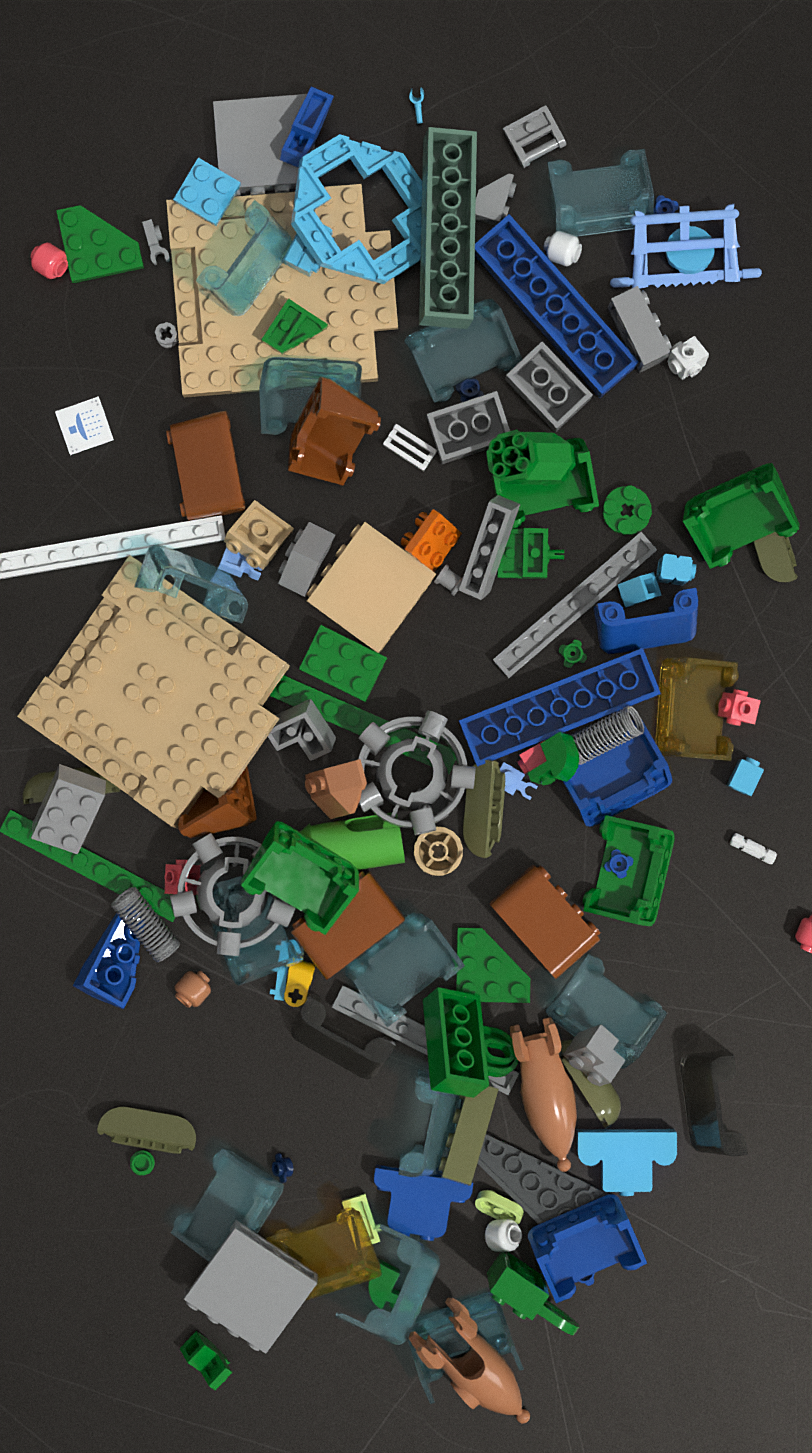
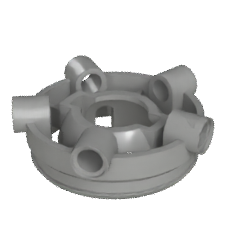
[358,710,476,835]
[170,833,295,956]

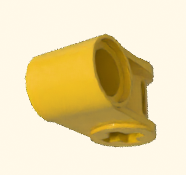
[284,959,315,1007]

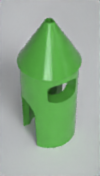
[300,813,405,870]

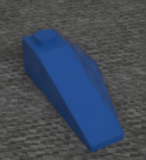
[73,901,146,1009]

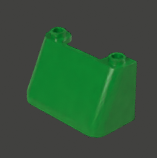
[490,438,599,528]
[683,463,799,569]
[583,815,675,926]
[241,821,359,935]

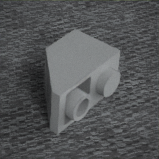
[475,174,517,226]

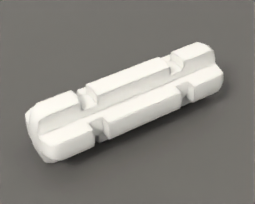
[730,833,777,864]

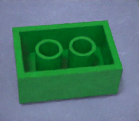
[299,625,387,703]

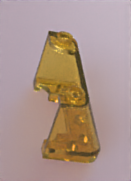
[656,658,738,761]
[267,1208,382,1301]

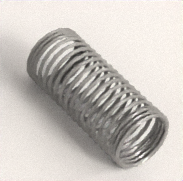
[571,705,644,765]
[111,887,180,962]

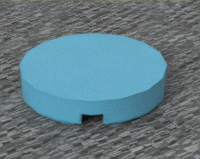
[666,226,714,274]

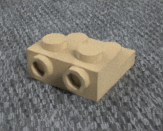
[224,500,294,570]

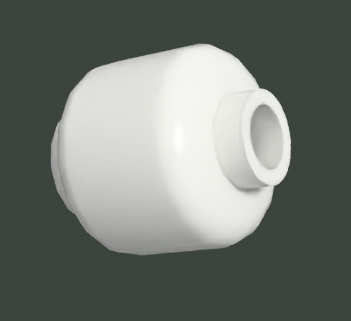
[544,231,582,266]
[485,1219,522,1252]

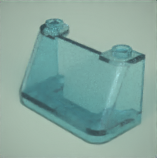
[547,149,654,237]
[196,200,292,316]
[405,299,523,403]
[259,357,362,435]
[212,875,304,986]
[546,954,668,1069]
[398,1070,462,1177]
[171,1148,284,1261]

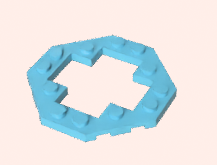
[291,134,422,284]

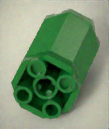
[487,430,576,486]

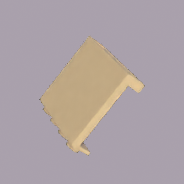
[306,522,436,653]

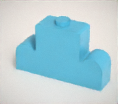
[576,1129,677,1196]

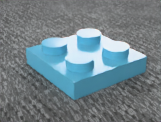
[173,158,241,226]

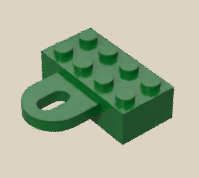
[423,987,518,1098]
[487,1252,580,1335]

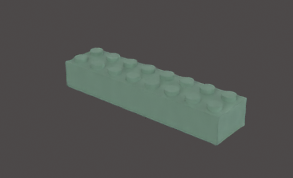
[419,127,477,329]

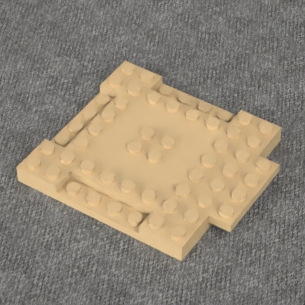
[166,184,398,398]
[17,555,290,829]

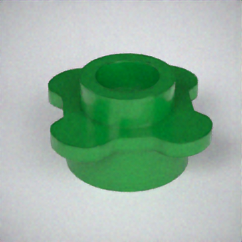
[559,640,587,668]

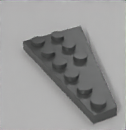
[477,1133,610,1224]

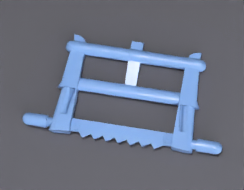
[610,204,762,288]

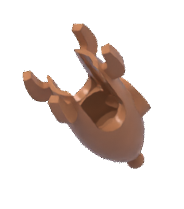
[510,1017,577,1172]
[408,1298,530,1424]

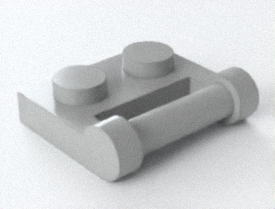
[503,105,567,168]

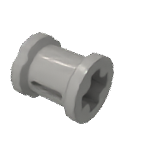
[155,322,179,348]
[434,564,464,596]

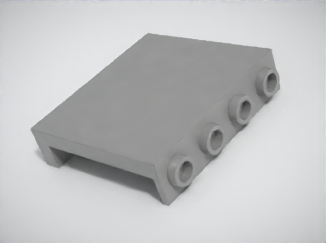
[213,94,315,197]
[184,1220,318,1354]

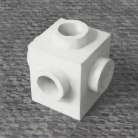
[667,336,709,380]

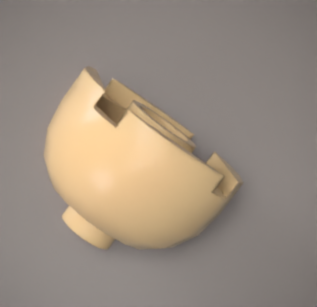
[414,827,463,876]

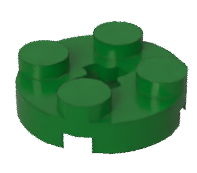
[603,486,652,535]

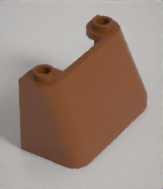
[288,376,381,485]
[166,411,246,521]
[178,767,256,838]

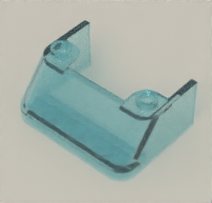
[335,1224,440,1345]
[406,1292,524,1404]

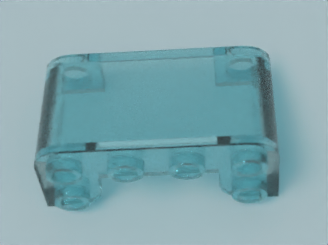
[134,544,248,624]
[345,913,465,1027]

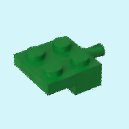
[497,528,564,579]

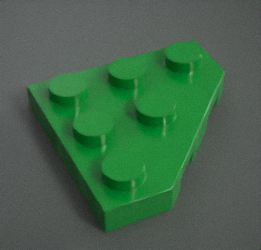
[56,205,144,283]
[456,927,530,1003]

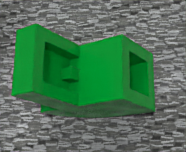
[528,732,579,785]
[369,1258,413,1312]
[180,1331,232,1390]

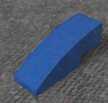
[280,87,334,168]

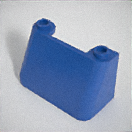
[593,588,698,654]
[562,719,672,827]
[528,1195,647,1303]

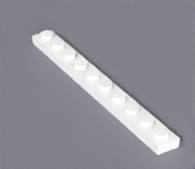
[0,515,226,579]

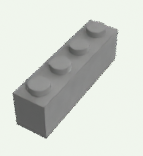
[459,495,520,600]

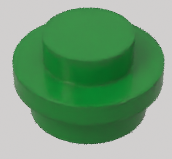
[130,1150,155,1175]

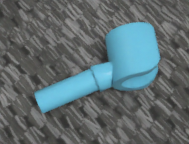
[409,87,424,124]

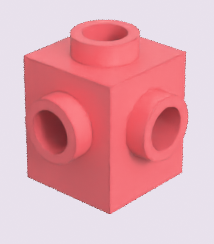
[717,689,760,726]
[164,859,200,895]

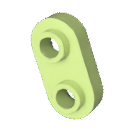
[475,1190,524,1224]

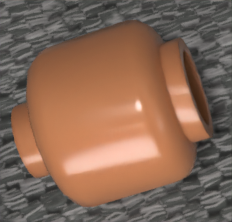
[175,971,211,1008]

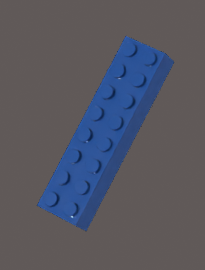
[475,214,639,398]
[458,648,661,766]

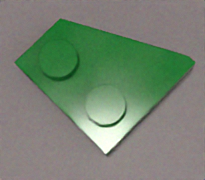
[261,298,328,355]

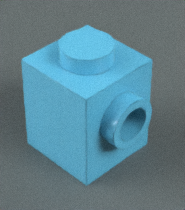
[617,572,662,608]
[726,757,764,796]

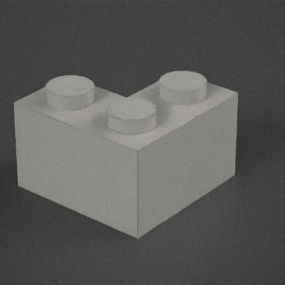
[278,522,335,597]
[267,699,336,761]
[563,1024,625,1086]

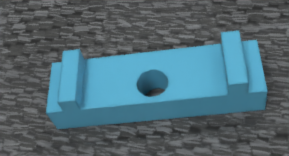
[270,940,292,1001]

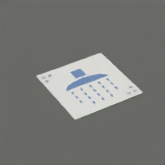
[55,397,114,455]

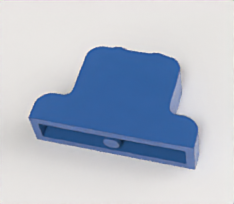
[374,1164,473,1241]

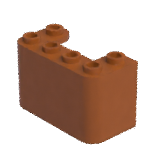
[489,865,601,979]
[290,871,405,980]

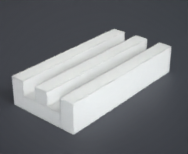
[383,424,437,472]

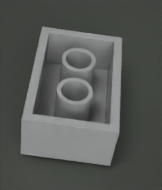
[607,286,672,373]
[505,342,593,433]
[427,391,510,464]
[31,764,106,854]

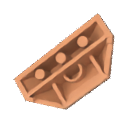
[305,759,367,819]

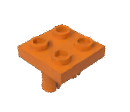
[401,509,462,572]

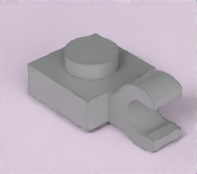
[142,219,170,265]

